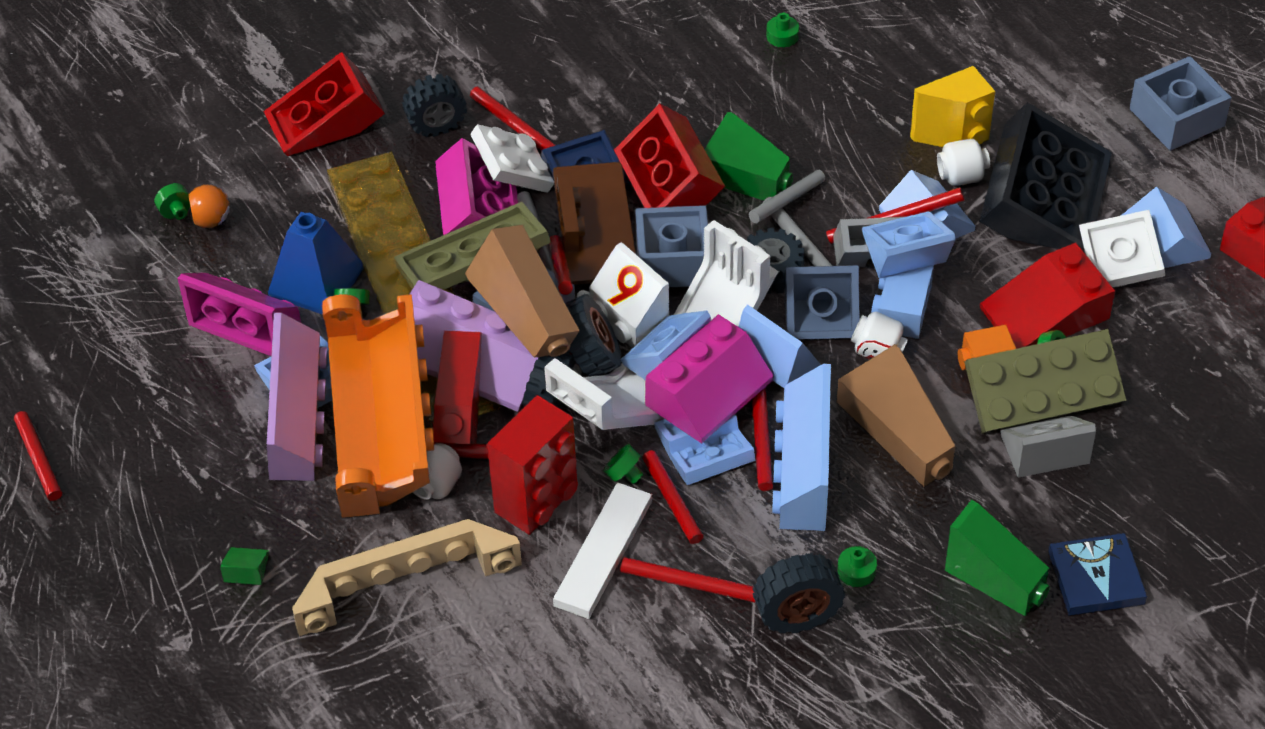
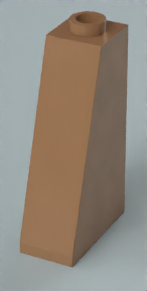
[465,225,580,358]
[837,344,955,487]

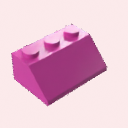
[435,138,518,235]
[177,272,301,356]
[645,314,773,444]

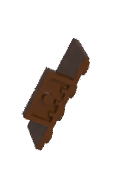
[553,162,636,285]

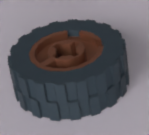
[565,294,622,377]
[753,553,846,634]

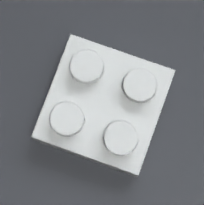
[470,124,554,193]
[1079,210,1165,287]

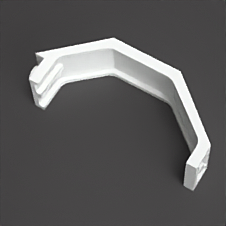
[544,220,779,430]

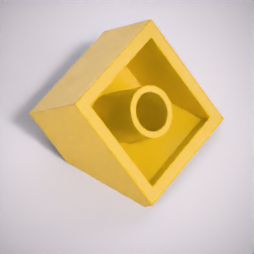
[910,66,995,147]

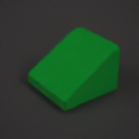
[220,547,269,585]

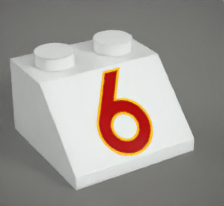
[589,242,669,348]

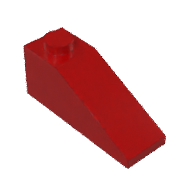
[433,330,482,444]

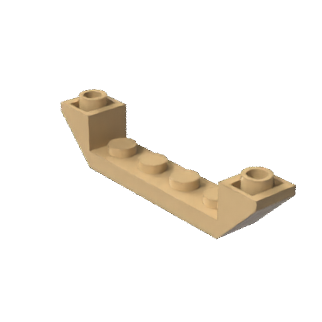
[292,519,522,636]

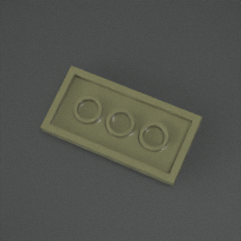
[394,201,551,290]
[964,329,1126,433]

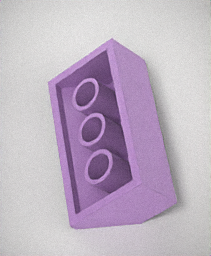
[410,280,538,412]
[267,313,327,481]

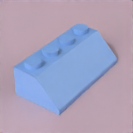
[772,364,831,531]

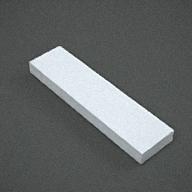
[553,482,652,619]

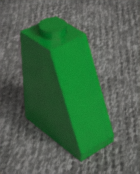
[705,112,793,201]
[945,500,1050,616]

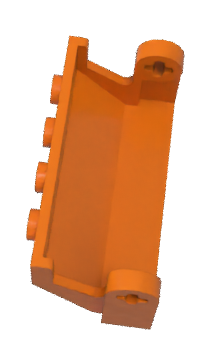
[322,294,434,518]

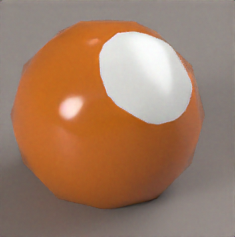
[189,184,230,228]

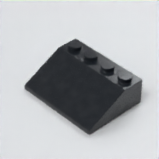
[979,102,1112,253]

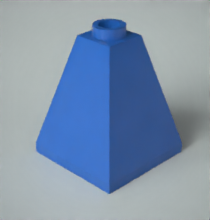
[268,212,364,315]

